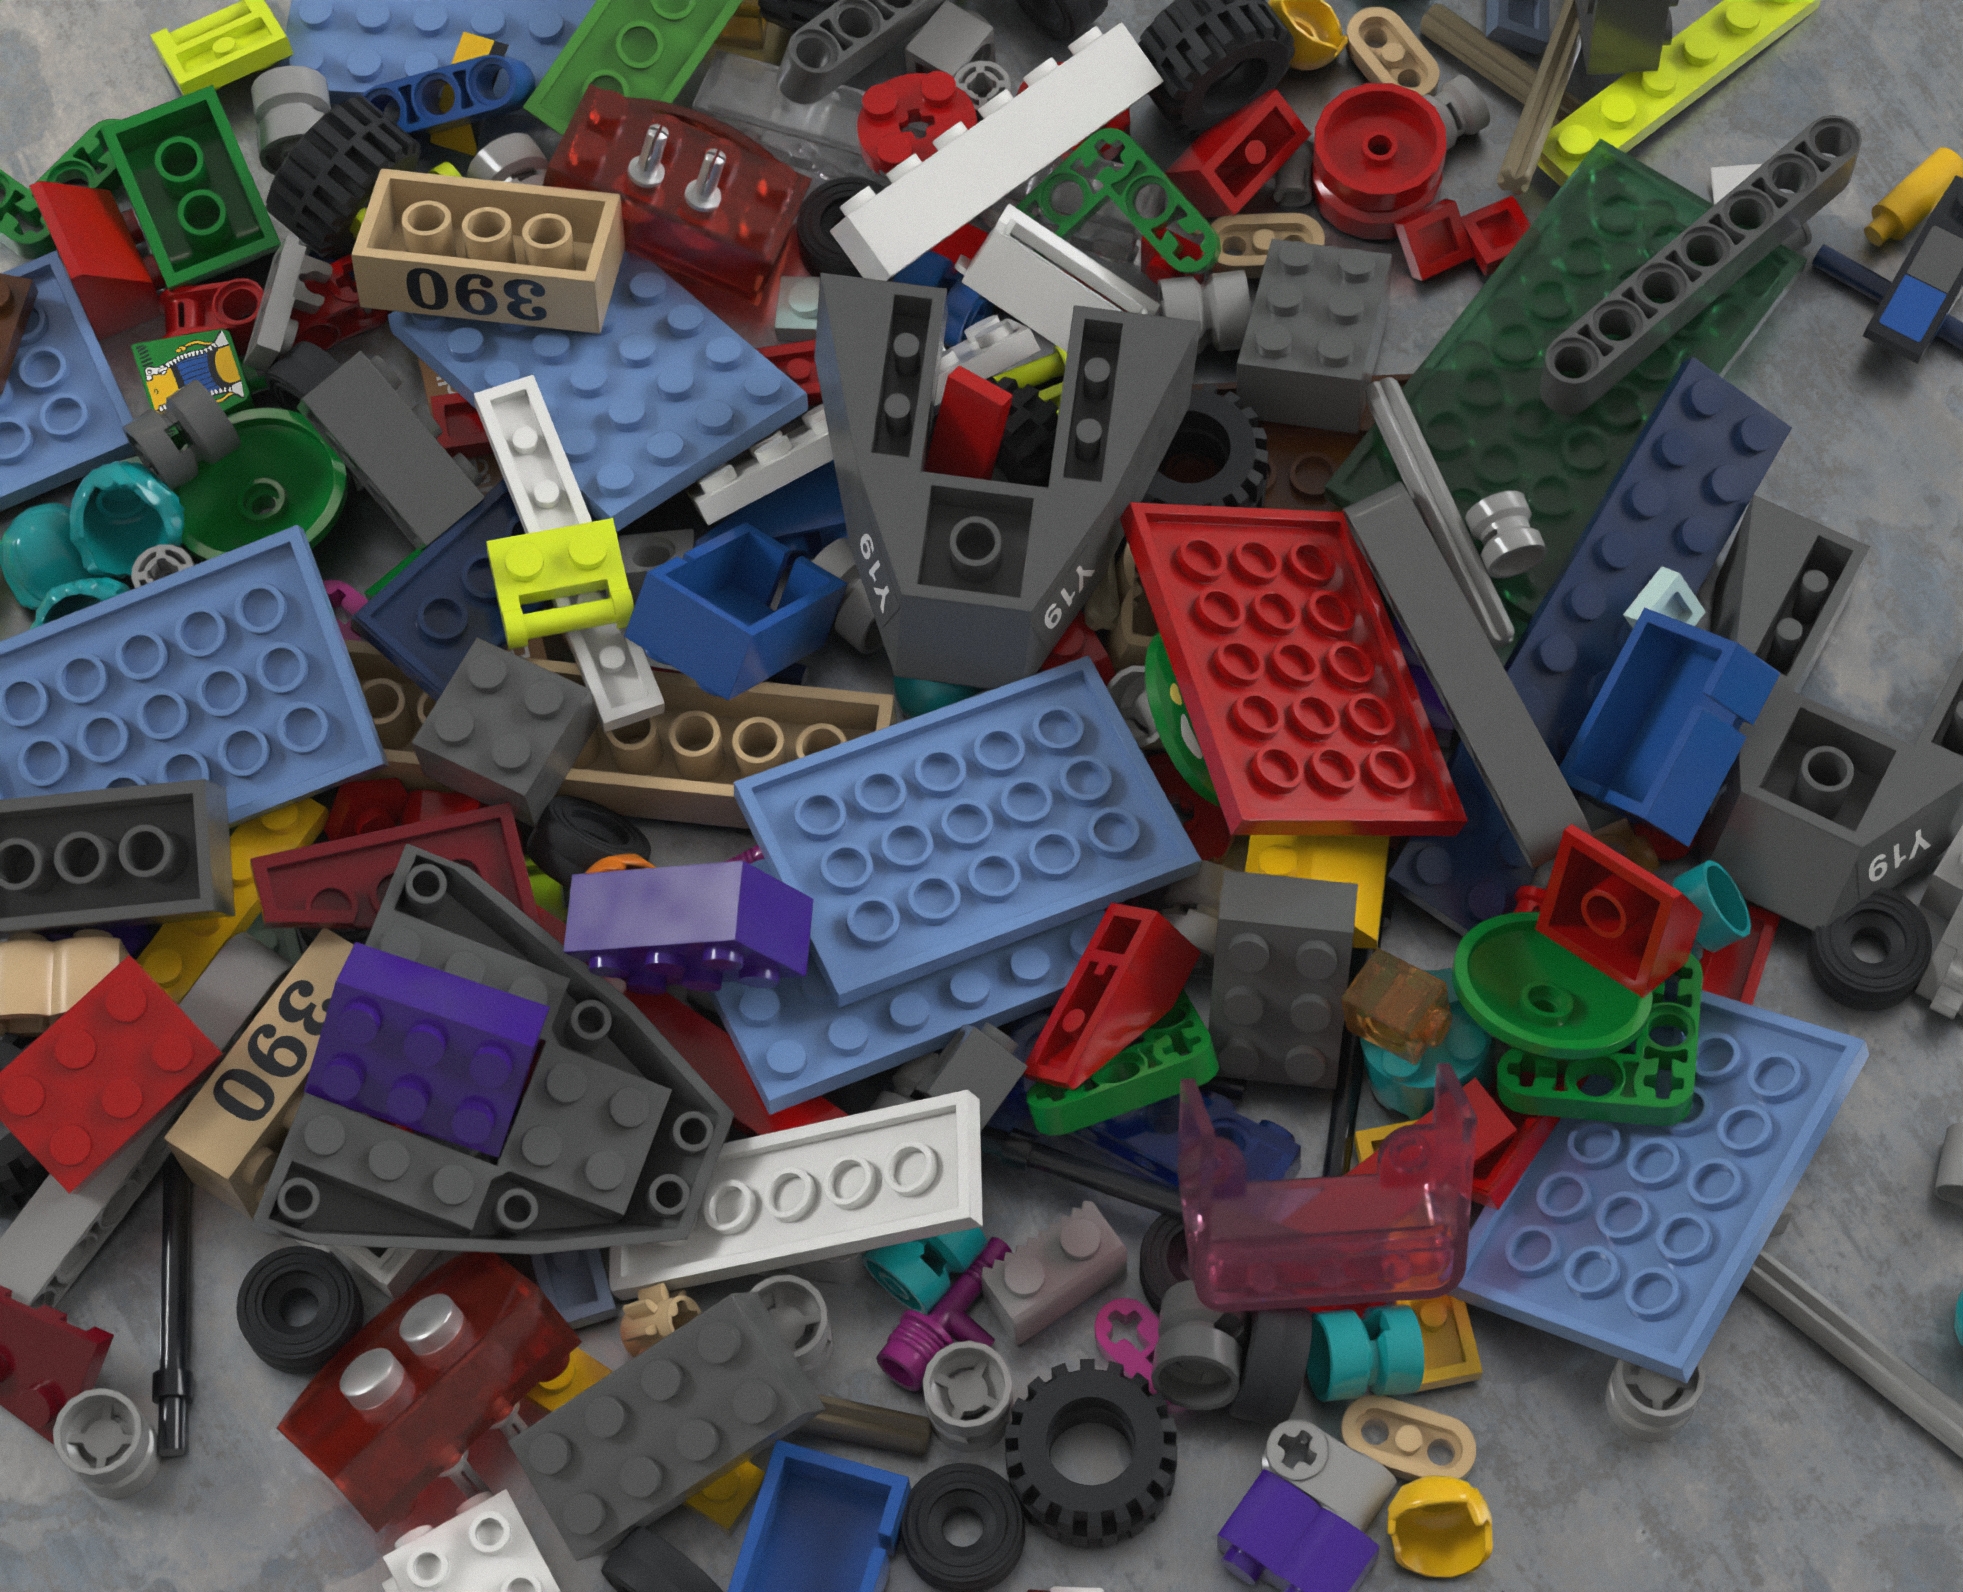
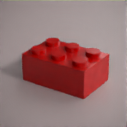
[0,955,226,1194]

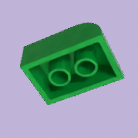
[100,85,281,292]

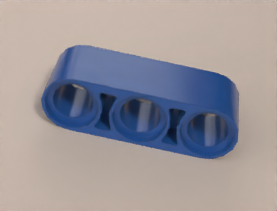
[362,55,536,139]

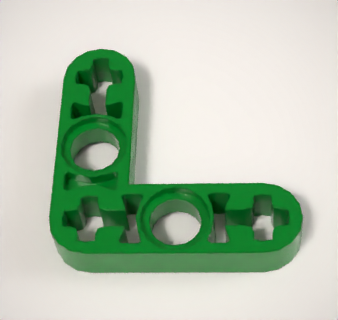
[0,119,123,259]
[1010,128,1221,275]
[1497,953,1703,1126]
[1026,988,1219,1135]

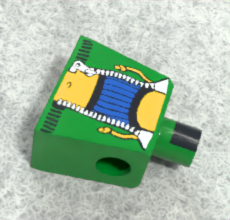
[131,329,279,452]

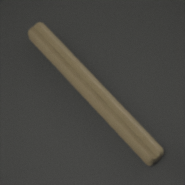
[1496,0,1582,195]

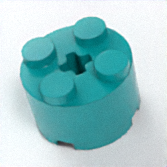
[1359,968,1498,1121]

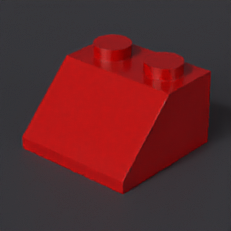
[29,181,167,341]
[1535,824,1703,998]

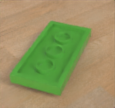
[523,0,744,178]

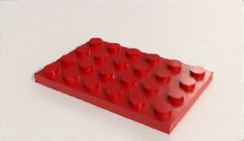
[1119,502,1468,836]

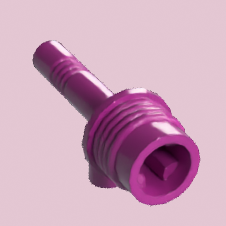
[876,1237,1012,1392]

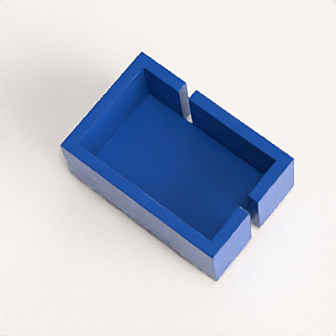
[624,522,848,701]
[1559,607,1781,847]
[727,1439,911,1592]

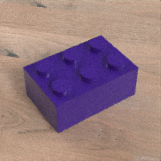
[563,860,814,995]
[304,942,550,1157]

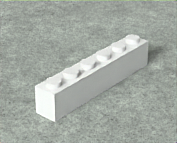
[830,22,1164,281]

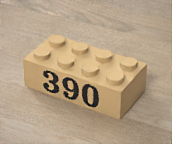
[351,169,625,334]
[163,928,354,1221]

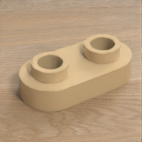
[1346,7,1440,96]
[1204,213,1325,278]
[1340,1395,1476,1482]

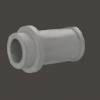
[1273,128,1314,207]

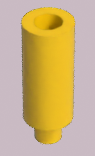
[1864,147,1963,246]

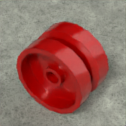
[1312,83,1446,239]

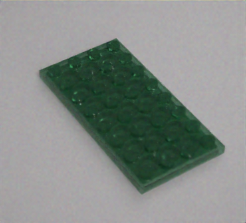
[1324,138,1807,625]

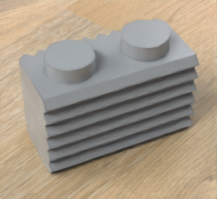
[981,1200,1128,1346]

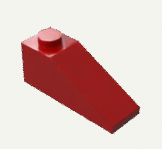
[1022,903,1201,1090]

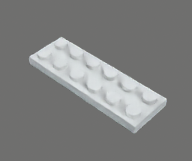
[685,315,1041,525]
[609,1090,983,1301]

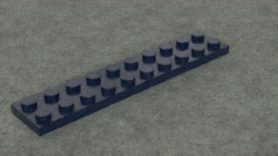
[1385,357,1792,937]

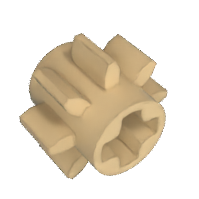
[620,1283,702,1357]

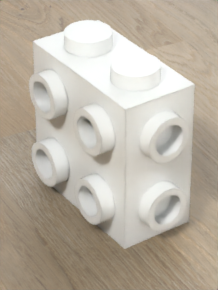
[382,1489,561,1592]

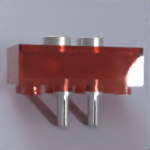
[542,84,812,307]
[276,1251,582,1533]

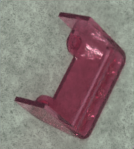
[1177,1063,1477,1312]

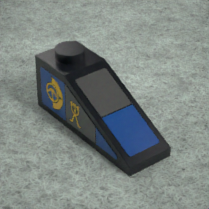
[1863,175,1963,364]

